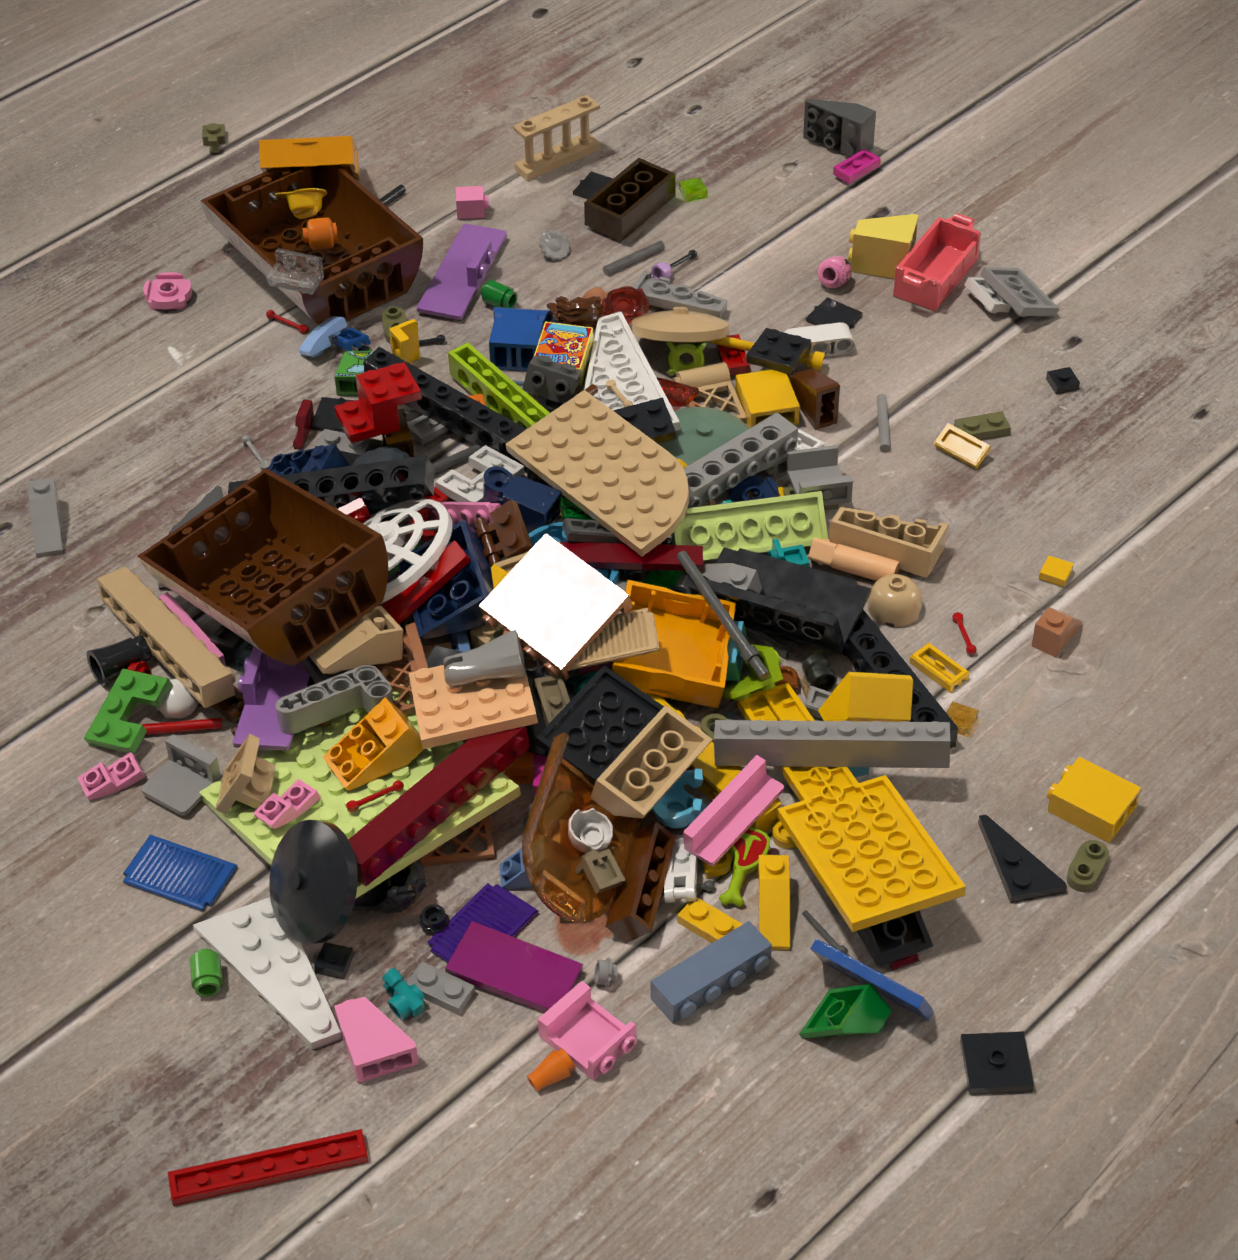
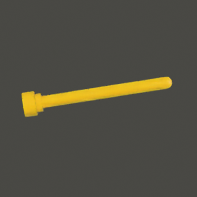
[709,336,825,372]

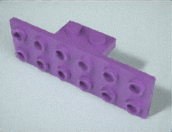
[417,223,507,320]
[233,646,311,751]

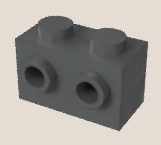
[522,355,582,404]

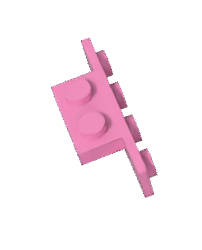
[427,502,501,528]

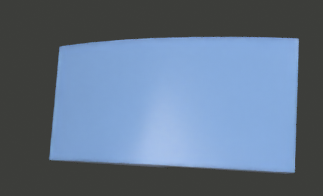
[299,316,347,358]

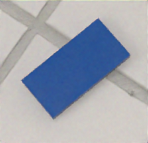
[810,939,934,1021]

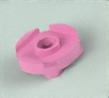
[143,272,192,310]

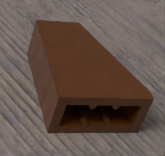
[789,368,840,430]

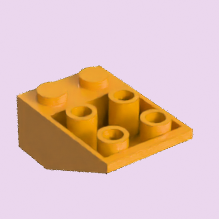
[323,697,424,791]

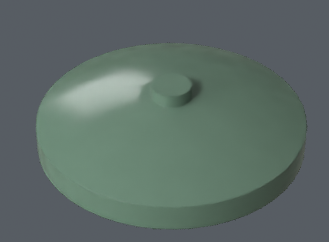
[659,407,749,466]

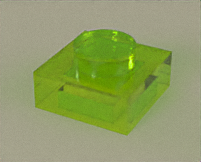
[679,177,708,202]

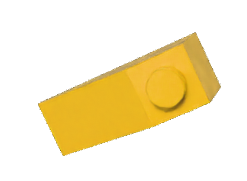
[758,855,790,950]

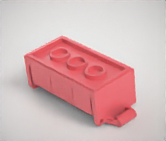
[893,213,981,311]

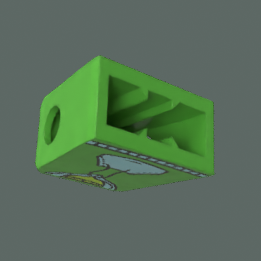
[334,345,374,396]

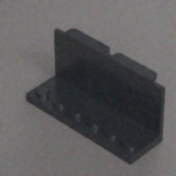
[682,547,872,655]

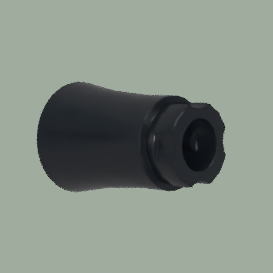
[87,635,152,686]

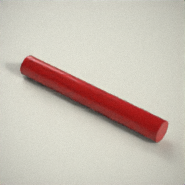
[140,718,223,735]

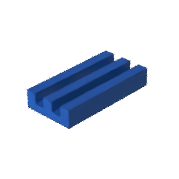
[331,327,371,351]

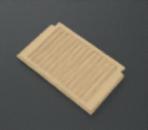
[566,608,660,671]

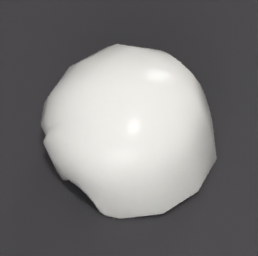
[155,679,198,719]
[568,808,613,853]

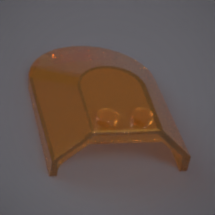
[522,733,642,923]

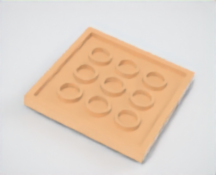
[409,665,538,749]

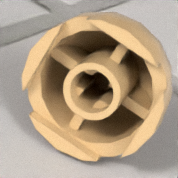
[868,574,922,627]

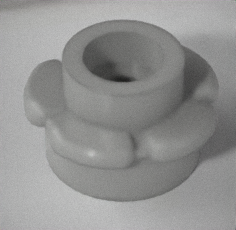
[594,957,617,988]

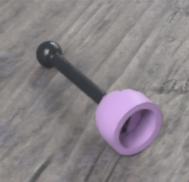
[651,249,697,279]

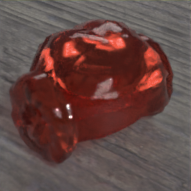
[602,286,650,324]

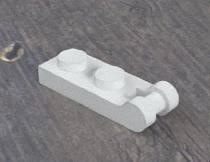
[664,835,698,903]

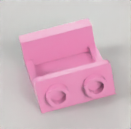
[538,981,637,1080]

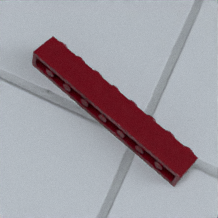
[348,726,530,887]

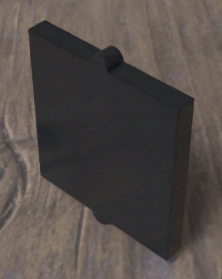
[573,171,613,200]
[806,297,863,328]
[311,397,355,433]

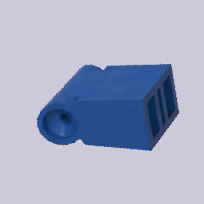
[489,307,553,372]

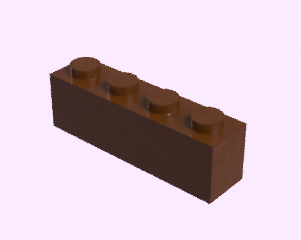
[605,821,676,943]

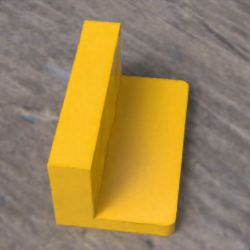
[389,319,420,365]

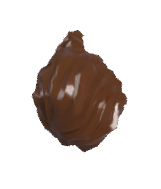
[547,296,602,331]

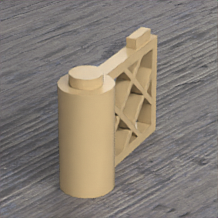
[673,362,747,422]

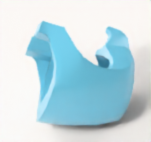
[652,768,708,828]

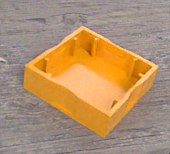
[259,136,360,179]
[610,580,736,708]

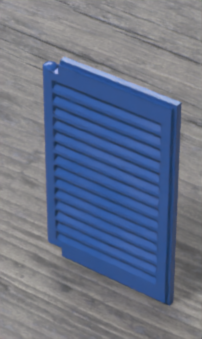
[123,834,238,911]

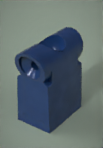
[483,466,561,534]

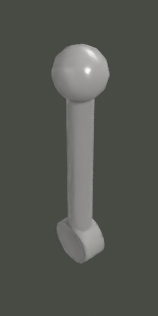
[242,435,270,471]

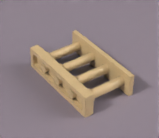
[513,95,601,181]

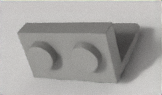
[141,734,221,816]

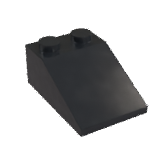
[857,911,933,967]

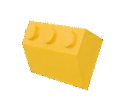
[818,672,913,722]

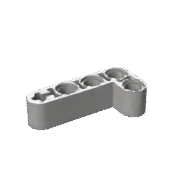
[275,665,394,734]

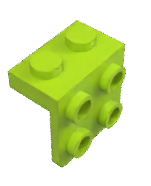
[722,644,783,701]

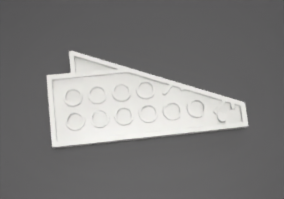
[584,311,681,431]

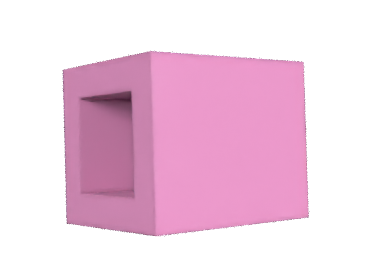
[456,186,489,220]

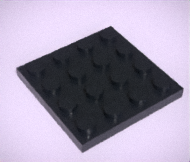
[535,665,664,786]

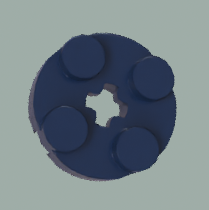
[727,475,780,502]

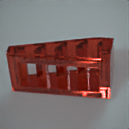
[657,378,700,407]

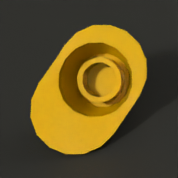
[275,188,327,219]

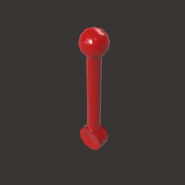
[266,310,309,334]
[952,612,977,655]
[346,780,404,813]

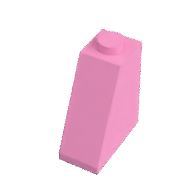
[334,996,419,1083]

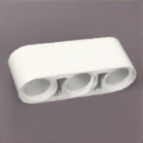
[784,323,855,357]

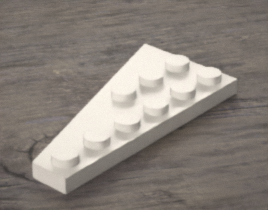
[193,897,342,1050]

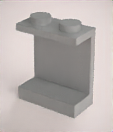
[786,445,853,506]

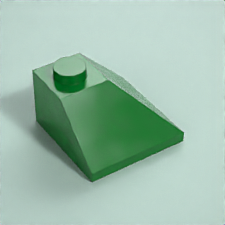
[799,983,893,1038]

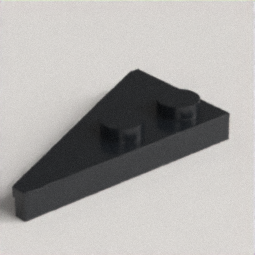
[978,814,1067,903]

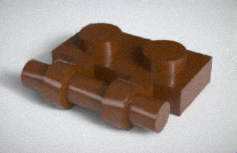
[475,500,533,567]

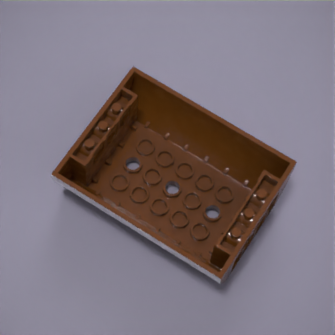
[200,165,423,325]
[137,468,388,666]

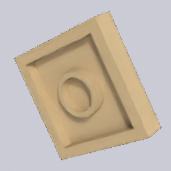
[215,734,276,814]

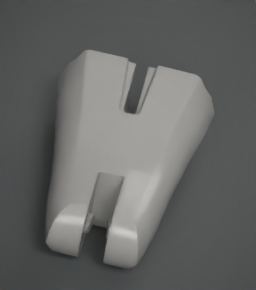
[443,629,526,686]

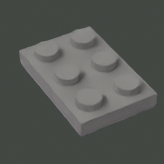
[980,267,1059,317]

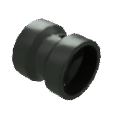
[802,654,837,691]

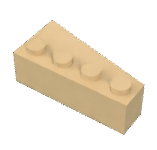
[829,507,949,578]

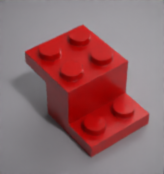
[334,362,422,443]

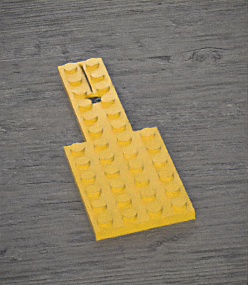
[737,683,966,932]

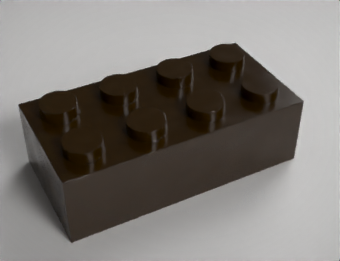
[584,158,676,242]

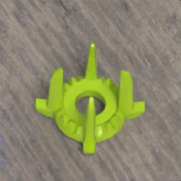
[666,341,707,376]

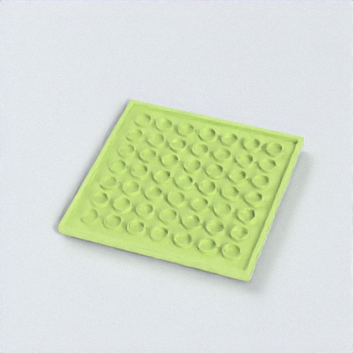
[199,691,521,898]

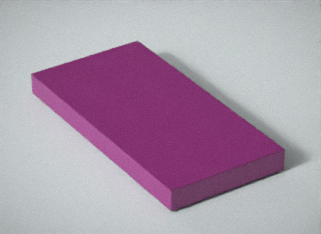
[445,921,583,1013]

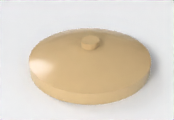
[631,307,729,342]

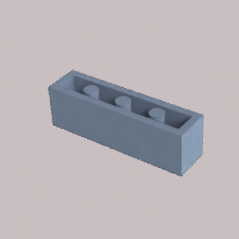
[651,921,772,1024]

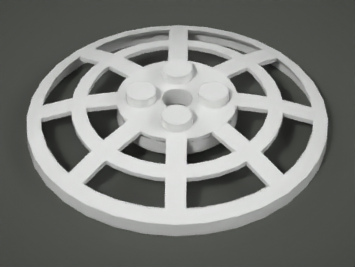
[363,499,453,603]

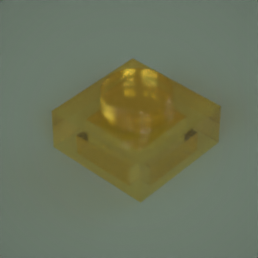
[946,701,979,737]

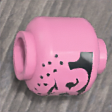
[818,255,852,288]

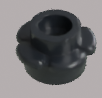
[420,904,449,933]

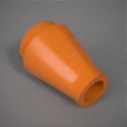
[527,1048,576,1092]

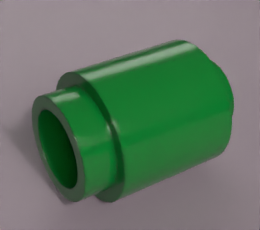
[481,280,518,308]

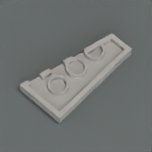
[629,270,727,318]

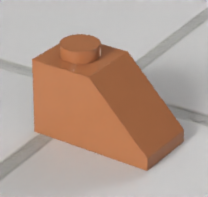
[1032,607,1082,658]

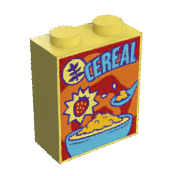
[534,322,594,387]

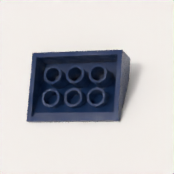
[398,519,494,640]

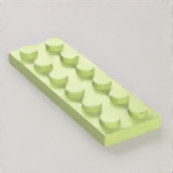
[671,491,828,561]

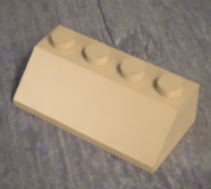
[590,705,712,819]

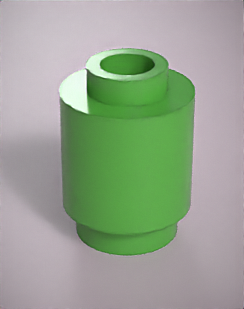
[189,949,223,997]

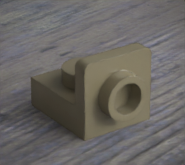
[575,849,625,894]

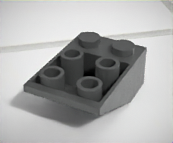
[803,99,876,157]

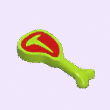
[719,827,770,907]

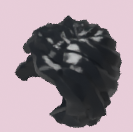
[352,860,427,914]

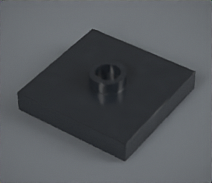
[960,1031,1034,1095]

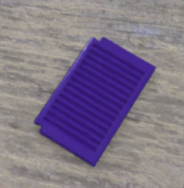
[427,883,539,963]

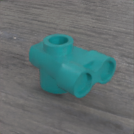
[382,968,425,1021]

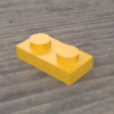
[677,897,743,943]

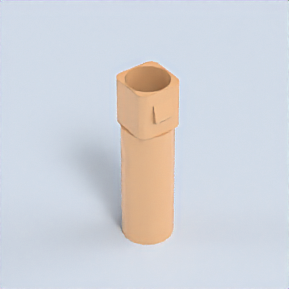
[808,538,900,581]

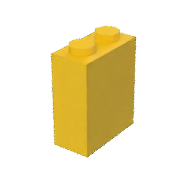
[735,369,800,429]
[1047,757,1141,843]

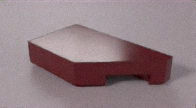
[293,399,314,450]

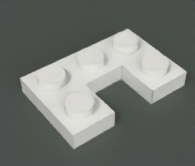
[435,445,525,502]

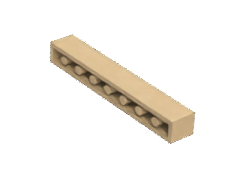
[97,566,235,708]

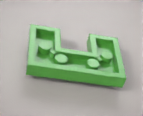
[84,669,173,754]

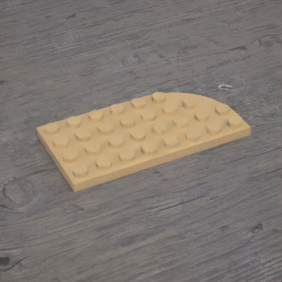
[506,390,689,556]

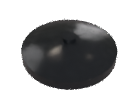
[269,820,358,944]

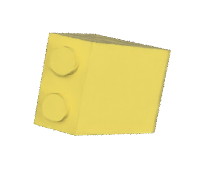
[848,214,919,279]

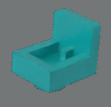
[768,539,810,567]

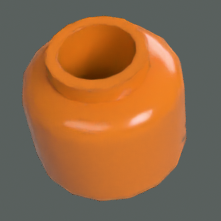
[302,217,338,250]

